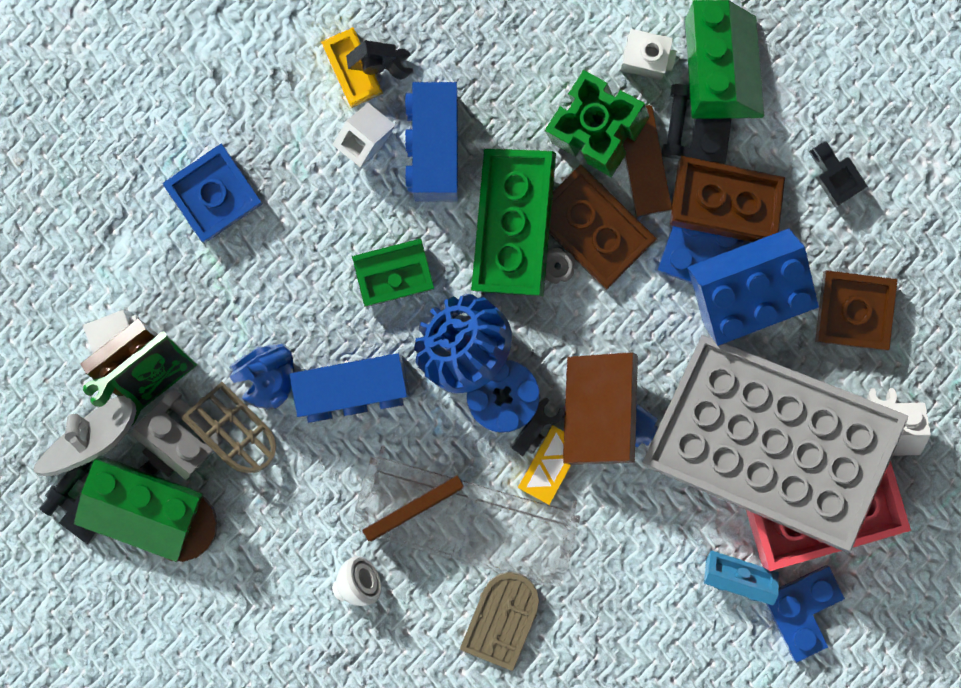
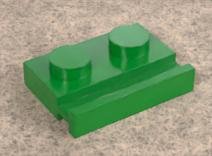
[352,238,435,307]

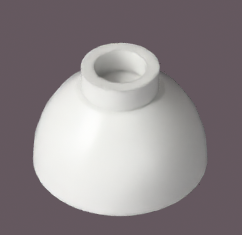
[332,556,381,606]

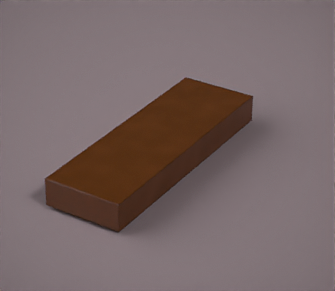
[623,105,672,217]
[362,475,464,542]

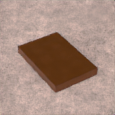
[670,156,785,242]
[549,164,657,290]
[563,352,638,465]

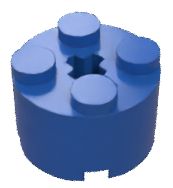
[467,360,540,432]

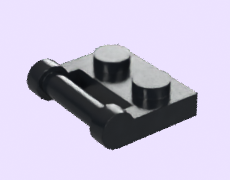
[662,84,732,165]

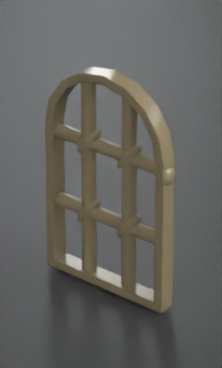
[181,382,276,474]

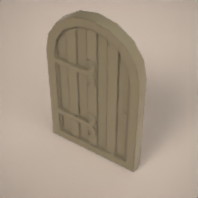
[460,572,539,671]

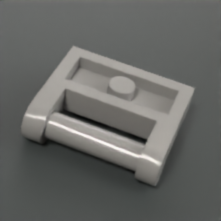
[131,388,229,480]

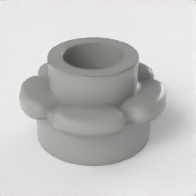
[545,248,575,284]

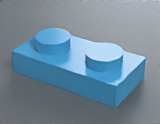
[704,550,779,606]

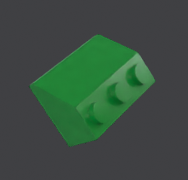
[685,0,764,119]
[74,456,203,562]

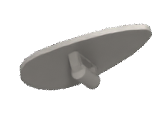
[33,396,136,477]

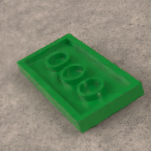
[471,148,556,297]

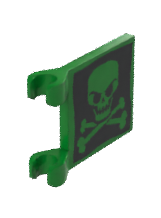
[83,331,197,426]

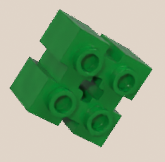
[545,70,650,178]

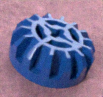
[414,294,512,393]

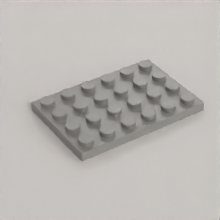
[642,335,908,554]

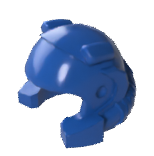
[229,343,294,411]

